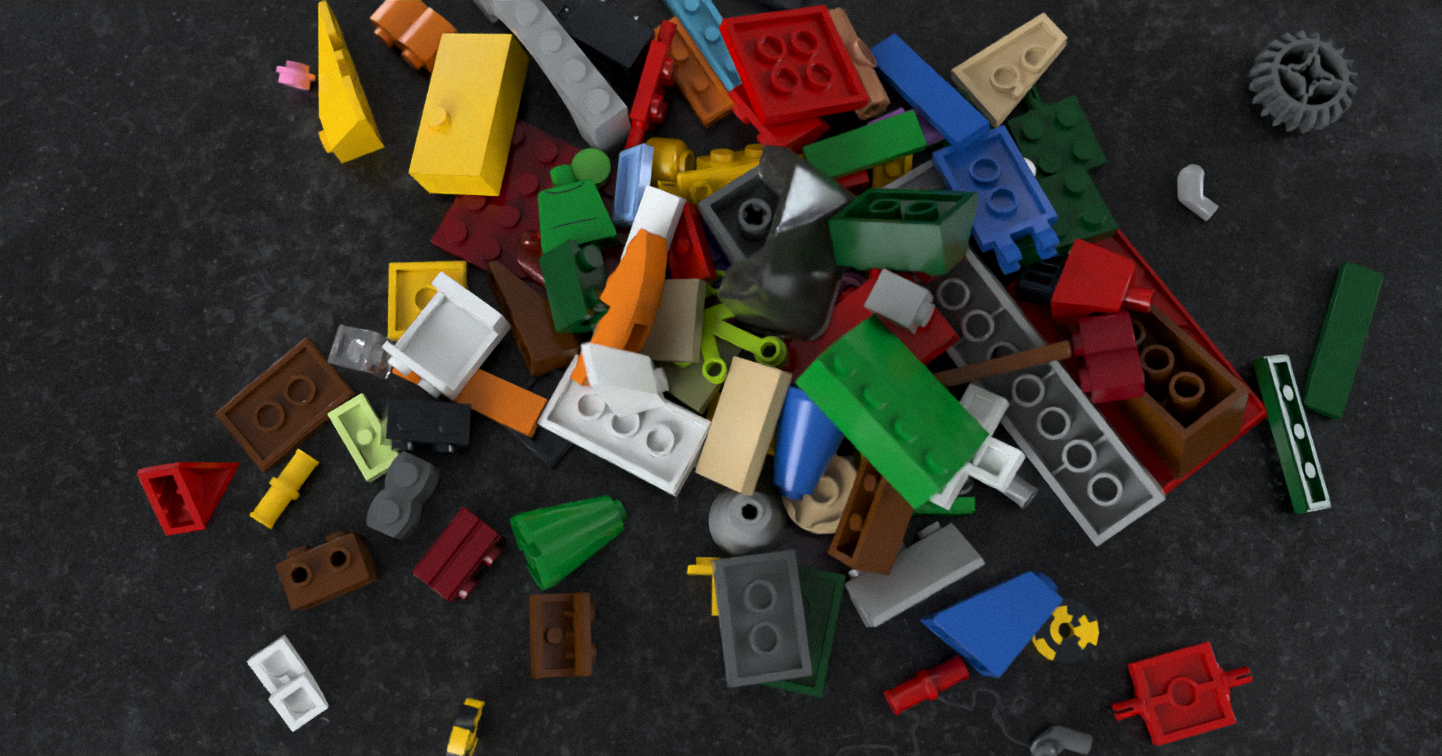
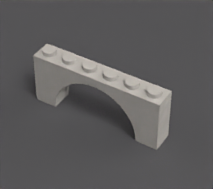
[473,0,631,158]

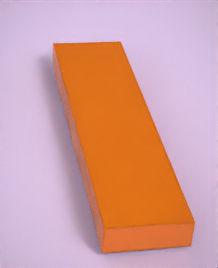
[392,368,549,438]

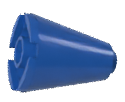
[773,382,845,500]

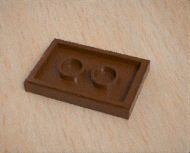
[214,337,358,473]

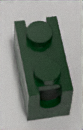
[538,239,610,334]

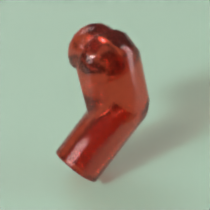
[517,229,545,288]

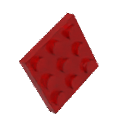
[719,5,869,126]

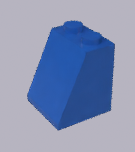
[920,571,1064,678]

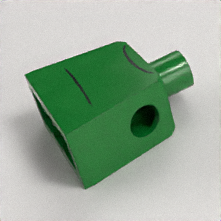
[538,165,620,255]

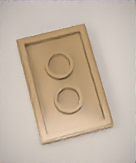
[695,356,792,496]

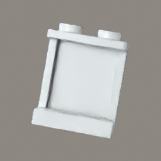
[382,271,512,401]

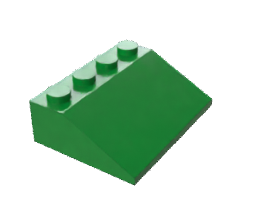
[795,314,989,510]

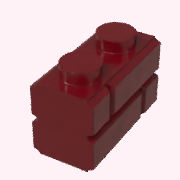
[412,507,506,603]

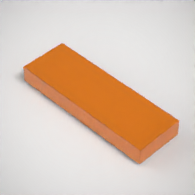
[653,16,735,128]

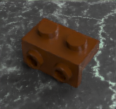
[530,592,596,679]

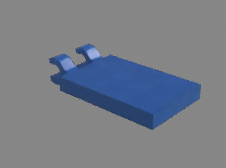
[932,125,1060,275]

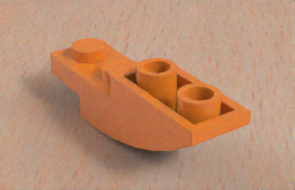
[570,228,667,387]

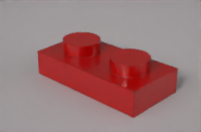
[667,202,718,283]

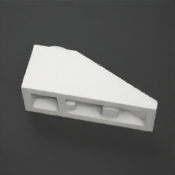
[581,343,669,418]

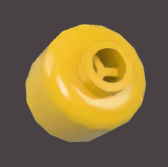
[645,137,695,186]

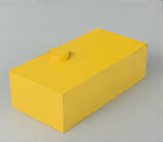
[408,33,529,196]

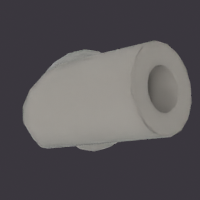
[1177,164,1219,221]

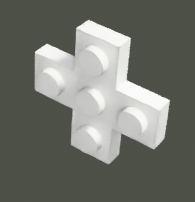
[929,383,1025,511]

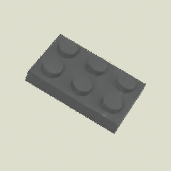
[712,550,812,688]

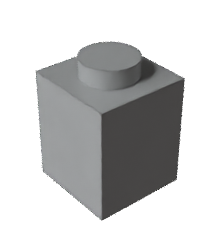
[864,268,935,334]

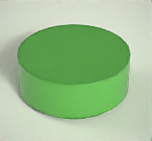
[572,148,611,189]

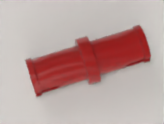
[884,654,969,715]

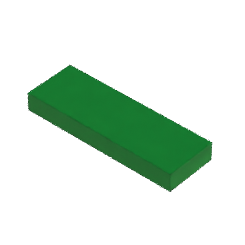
[802,110,927,187]

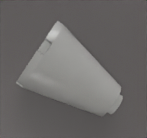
[709,482,788,557]

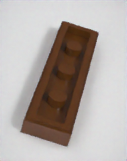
[933,340,1073,388]

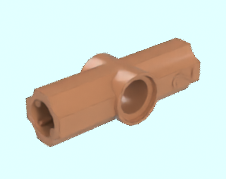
[828,7,890,120]

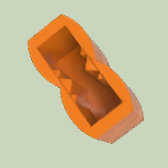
[370,0,458,73]

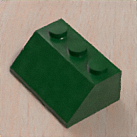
[828,188,978,276]

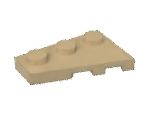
[951,13,1067,128]

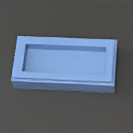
[612,143,654,229]

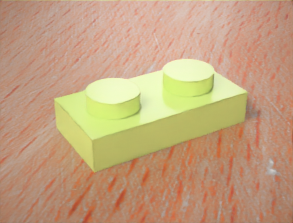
[328,393,400,483]

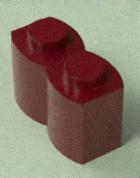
[1071,311,1144,404]

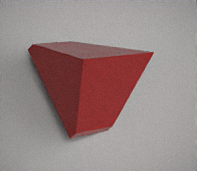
[137,462,241,536]

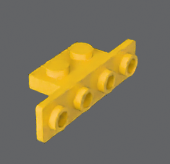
[677,144,820,211]

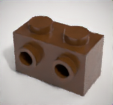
[275,529,380,611]

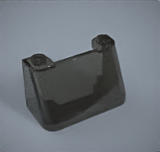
[717,145,856,342]

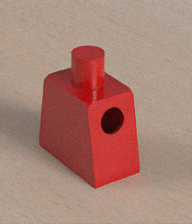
[1051,238,1155,325]

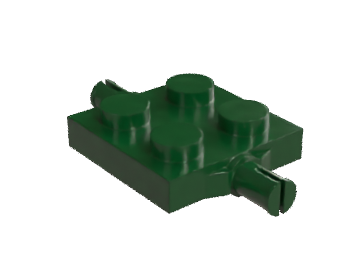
[1005,85,1108,180]

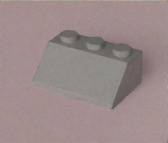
[844,521,985,627]

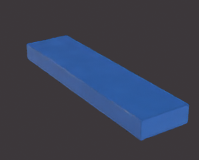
[870,33,990,152]

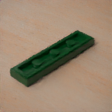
[1301,261,1384,420]
[1252,354,1331,515]

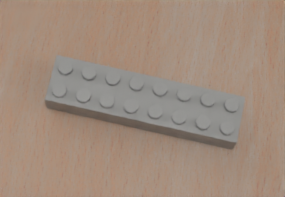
[911,242,1166,547]

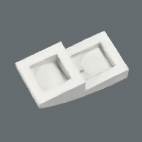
[247,634,329,732]

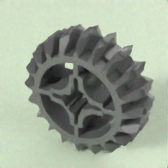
[1248,30,1358,134]

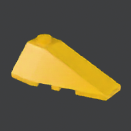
[318,0,385,163]

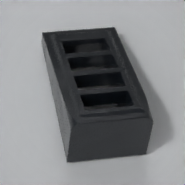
[1015,251,1070,308]

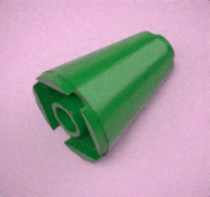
[510,495,628,591]

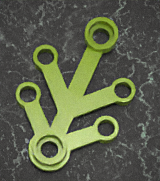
[672,270,789,384]

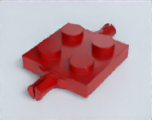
[625,20,678,149]
[1112,642,1253,746]

